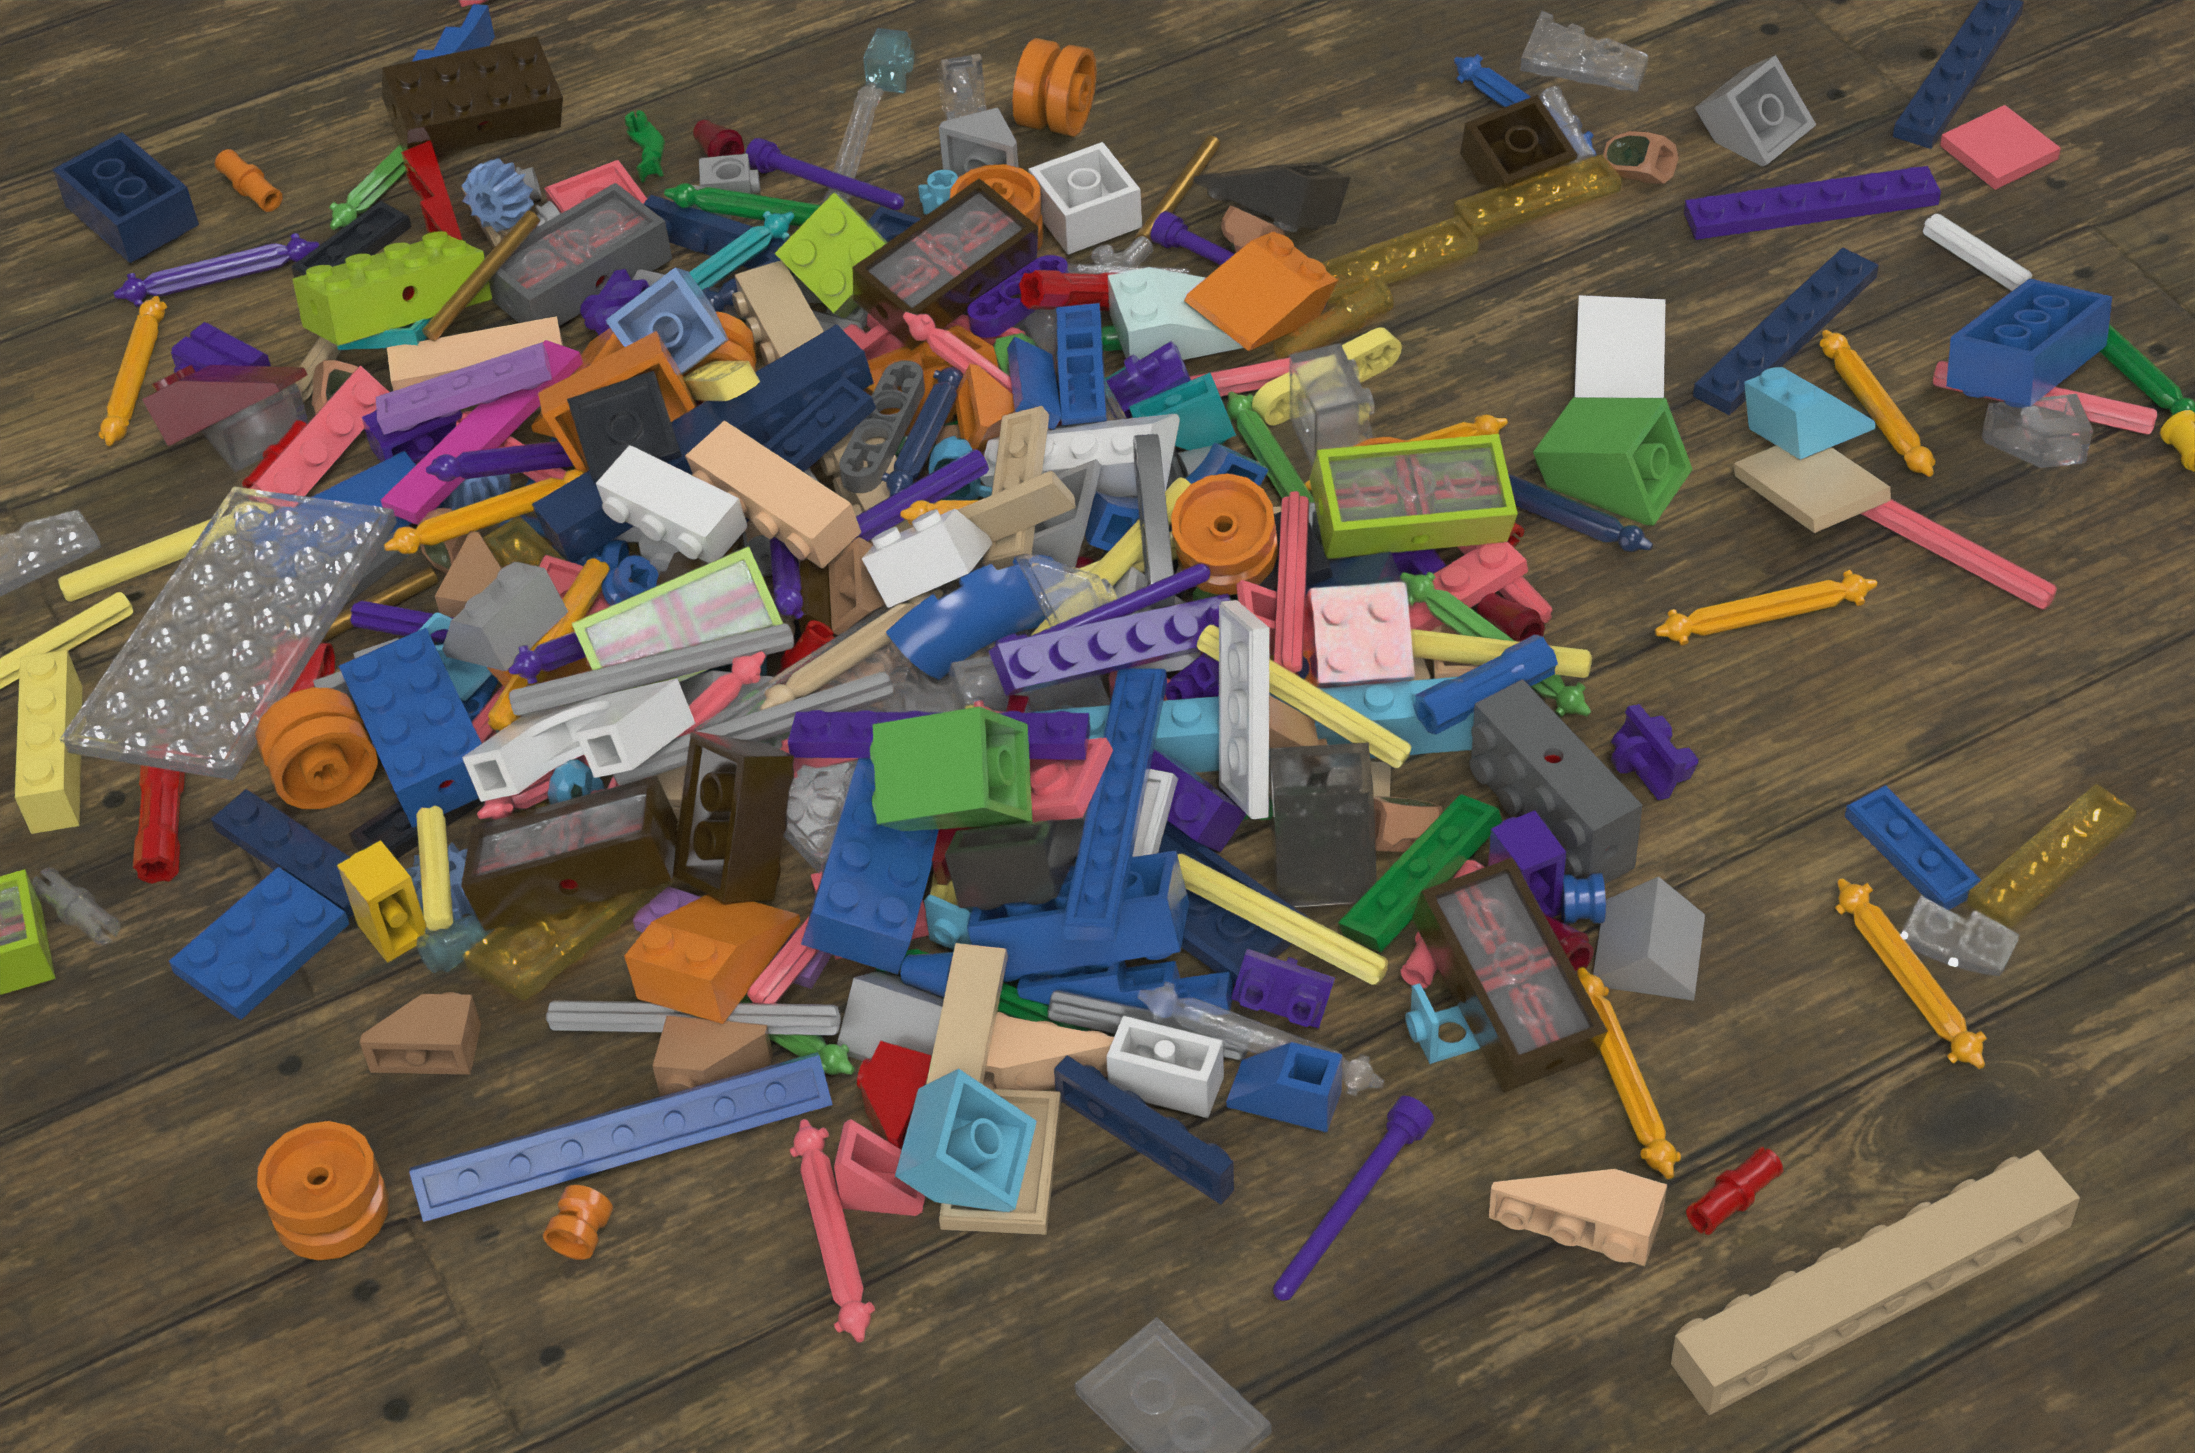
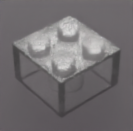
[1289,343,1375,467]

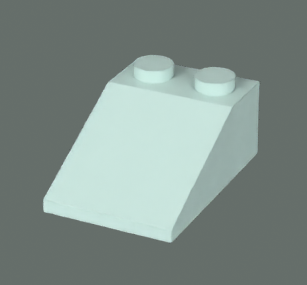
[1108,267,1244,360]

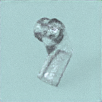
[1091,236,1153,273]

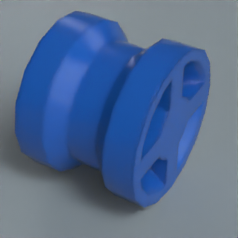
[602,555,659,606]
[1561,873,1606,925]

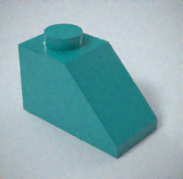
[1129,372,1236,450]

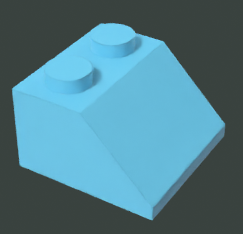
[1744,367,1875,460]
[895,1069,1037,1212]

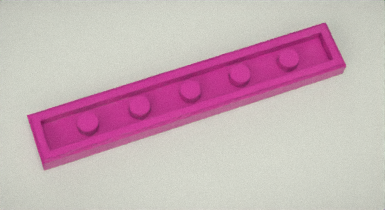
[381,340,583,525]

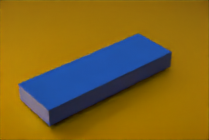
[1007,336,1062,429]
[1845,785,1983,914]

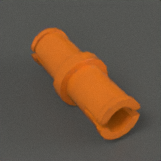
[214,149,283,212]

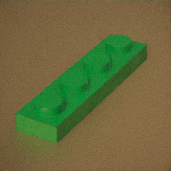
[1338,794,1503,952]

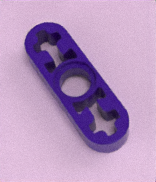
[968,255,1069,338]

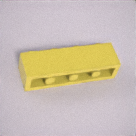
[15,650,82,834]

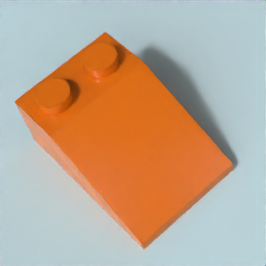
[1184,231,1338,351]
[624,894,801,1024]

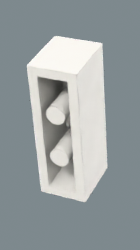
[596,445,748,563]

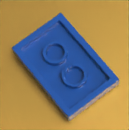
[169,867,350,1020]

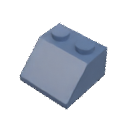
[605,267,728,375]

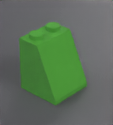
[1533,397,1693,525]
[870,706,1033,831]

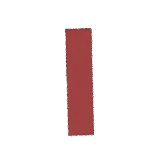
[401,140,463,240]

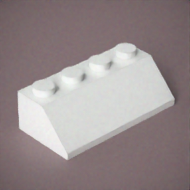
[980,414,1180,497]

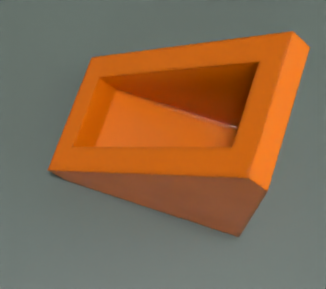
[955,364,1016,453]

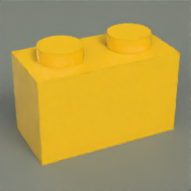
[337,840,430,963]

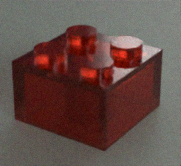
[1305,582,1415,688]

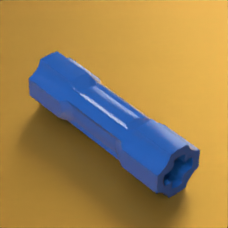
[1413,635,1558,735]

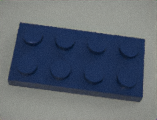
[1158,820,1308,985]

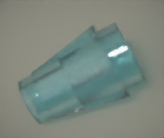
[417,915,495,973]

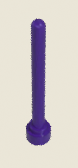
[745,138,904,210]
[1150,211,1327,312]
[995,564,1211,646]
[1273,1096,1434,1301]

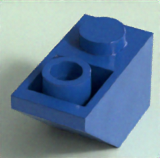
[1226,1042,1342,1132]

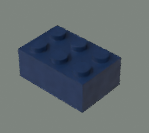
[52,132,199,263]

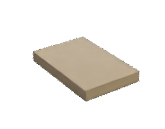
[1734,445,1891,533]
[939,1088,1061,1235]

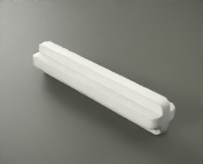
[1923,214,2032,291]

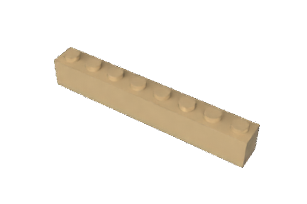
[1671,1149,2080,1415]

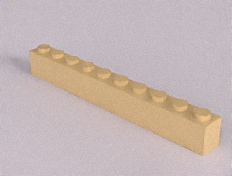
[732,260,914,545]

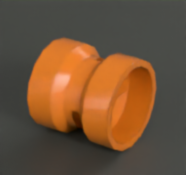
[543,1185,613,1260]

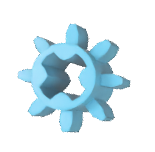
[918,170,958,214]

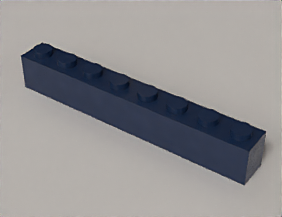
[532,324,874,563]

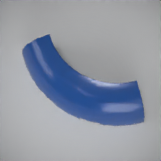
[1085,442,1269,551]
[886,555,1065,680]

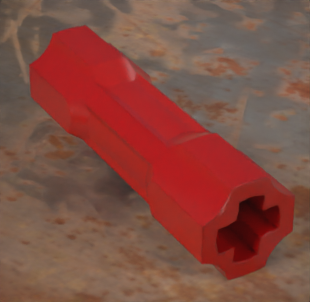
[1019,270,1118,311]
[133,746,186,884]

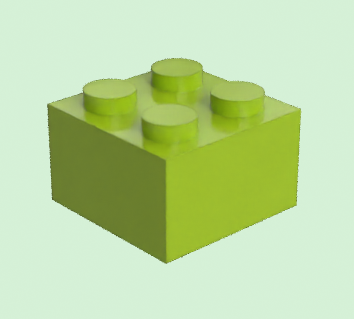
[775,192,888,318]

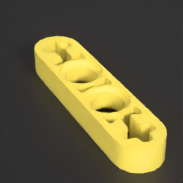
[1252,327,1402,426]
[683,361,760,401]

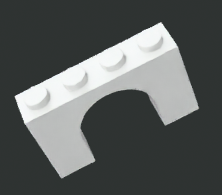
[462,679,695,802]

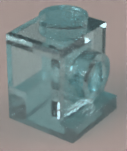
[863,28,914,94]

